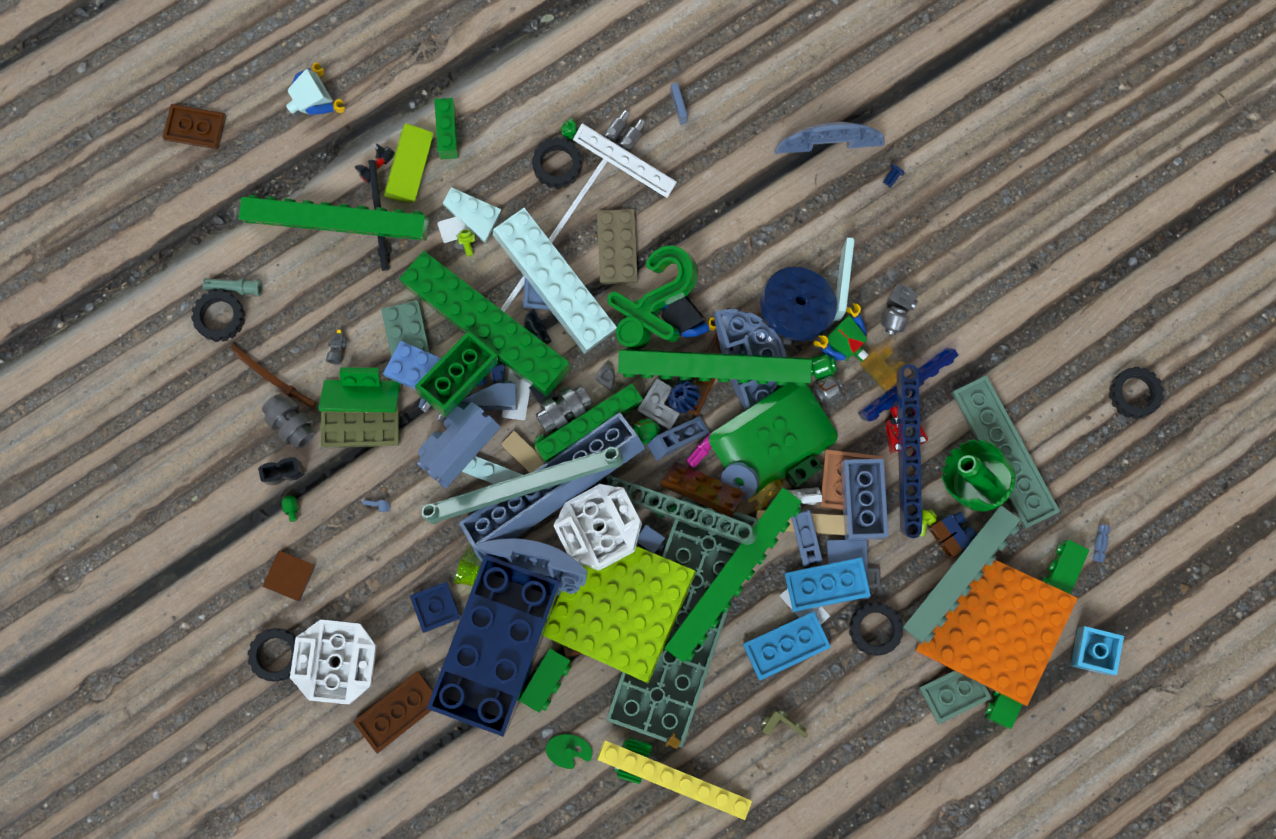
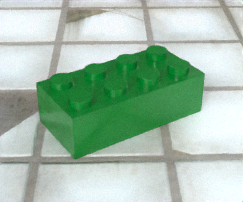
[415,331,498,418]

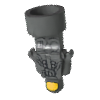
[326,328,347,365]

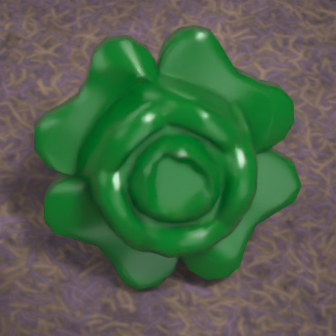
[561,118,580,141]

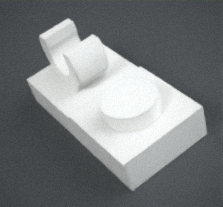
[787,487,822,505]

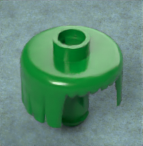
[942,439,1016,512]

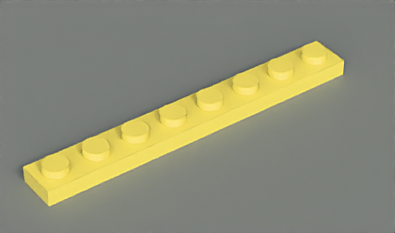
[597,740,752,820]

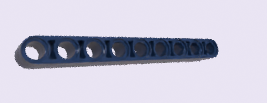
[897,364,922,538]

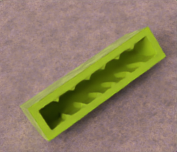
[383,123,433,203]

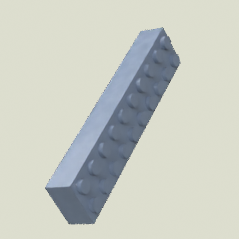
[459,412,645,547]

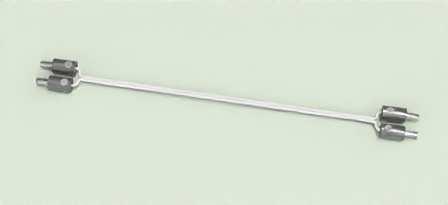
[421,110,645,422]

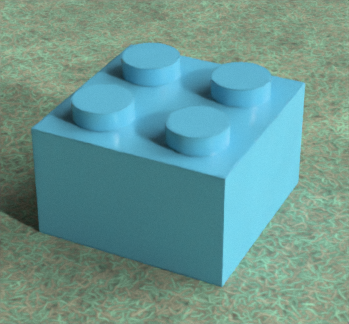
[1070,626,1124,676]

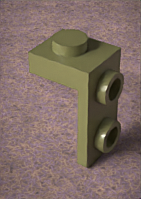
[760,710,808,738]

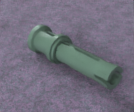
[202,278,263,296]

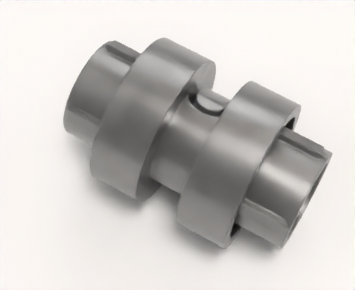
[535,385,593,434]
[262,394,315,449]

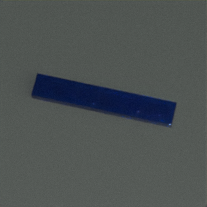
[858,348,959,422]

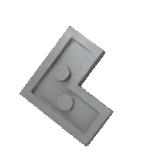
[637,379,680,430]

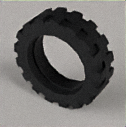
[532,137,582,189]
[191,290,245,342]
[1109,367,1164,419]
[849,602,903,656]
[247,628,296,682]

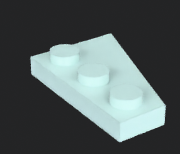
[443,187,502,244]

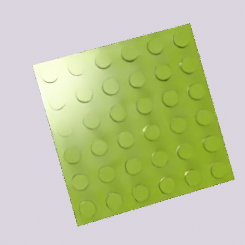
[543,530,696,683]

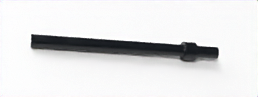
[368,160,389,271]

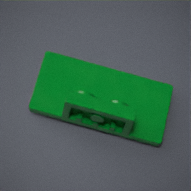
[318,367,400,412]

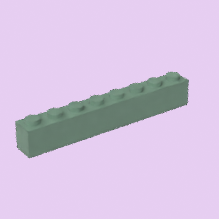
[903,505,1021,645]

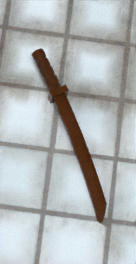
[231,344,317,408]

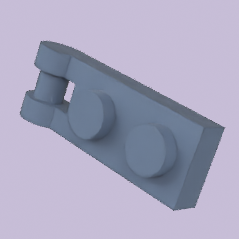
[791,510,823,567]

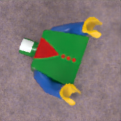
[814,303,869,363]

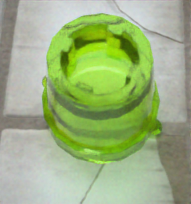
[453,559,480,586]

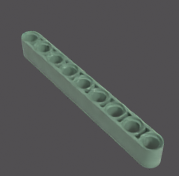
[594,475,757,545]

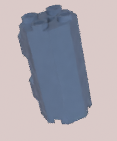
[417,402,501,489]

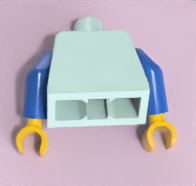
[286,62,345,115]

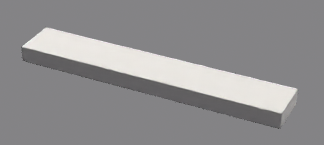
[573,123,677,198]

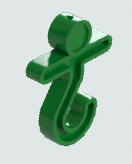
[607,245,698,350]

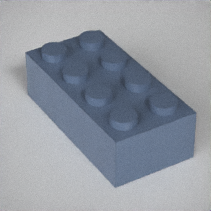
[841,459,888,541]

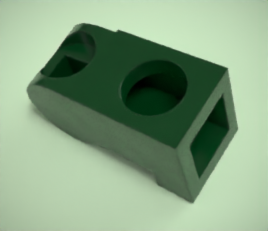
[785,455,823,490]

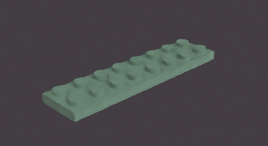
[952,375,1060,529]

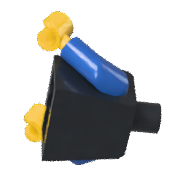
[661,296,716,338]

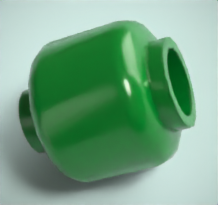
[812,354,837,380]
[632,418,660,445]

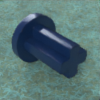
[883,164,905,188]

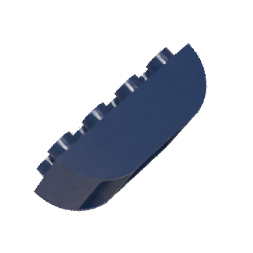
[427,555,560,737]

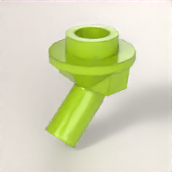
[456,229,475,257]
[920,509,937,536]

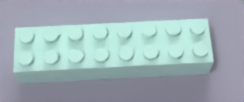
[493,208,617,354]

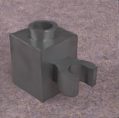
[886,283,918,314]

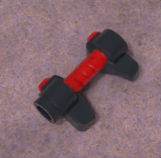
[355,144,395,184]

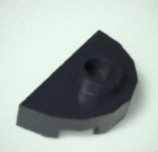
[524,309,552,345]

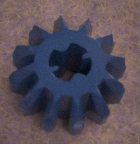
[668,380,701,414]

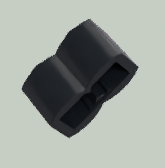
[258,457,304,486]

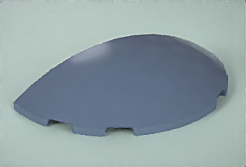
[774,122,885,154]
[714,309,787,411]
[473,539,588,595]

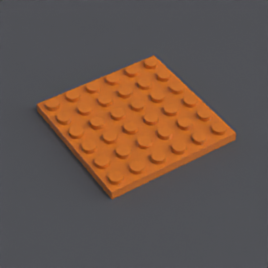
[916,547,1078,706]

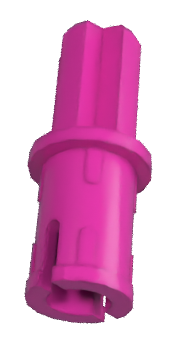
[686,433,712,468]

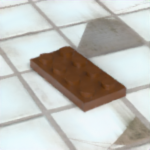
[660,462,746,518]
[353,671,433,754]

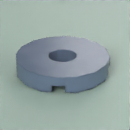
[721,462,759,500]

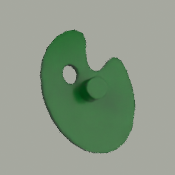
[546,734,592,769]

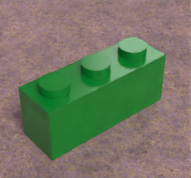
[434,98,459,160]
[519,649,572,713]

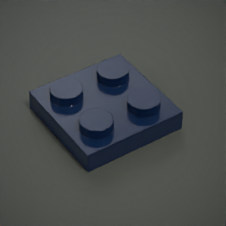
[410,582,461,633]

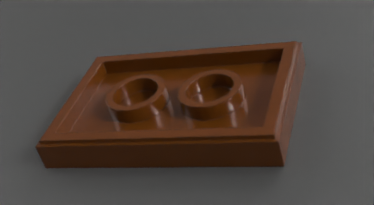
[162,104,226,150]

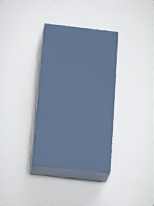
[670,83,688,125]

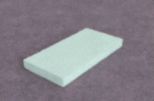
[833,238,854,321]

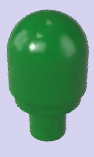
[281,495,299,522]

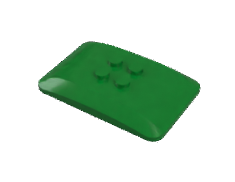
[709,382,838,498]

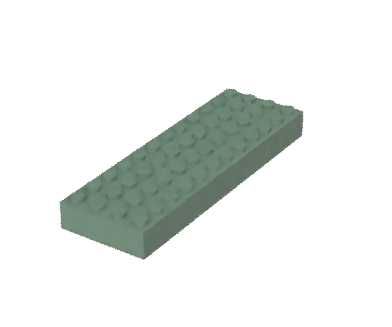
[606,496,758,747]

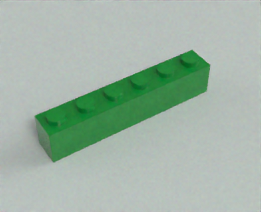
[535,384,643,464]

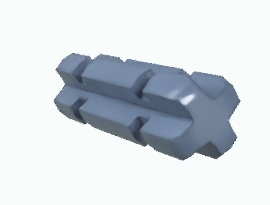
[1093,524,1110,563]

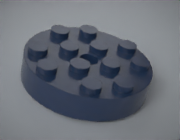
[760,267,837,341]

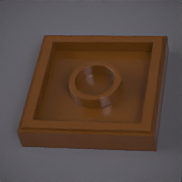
[262,550,316,602]

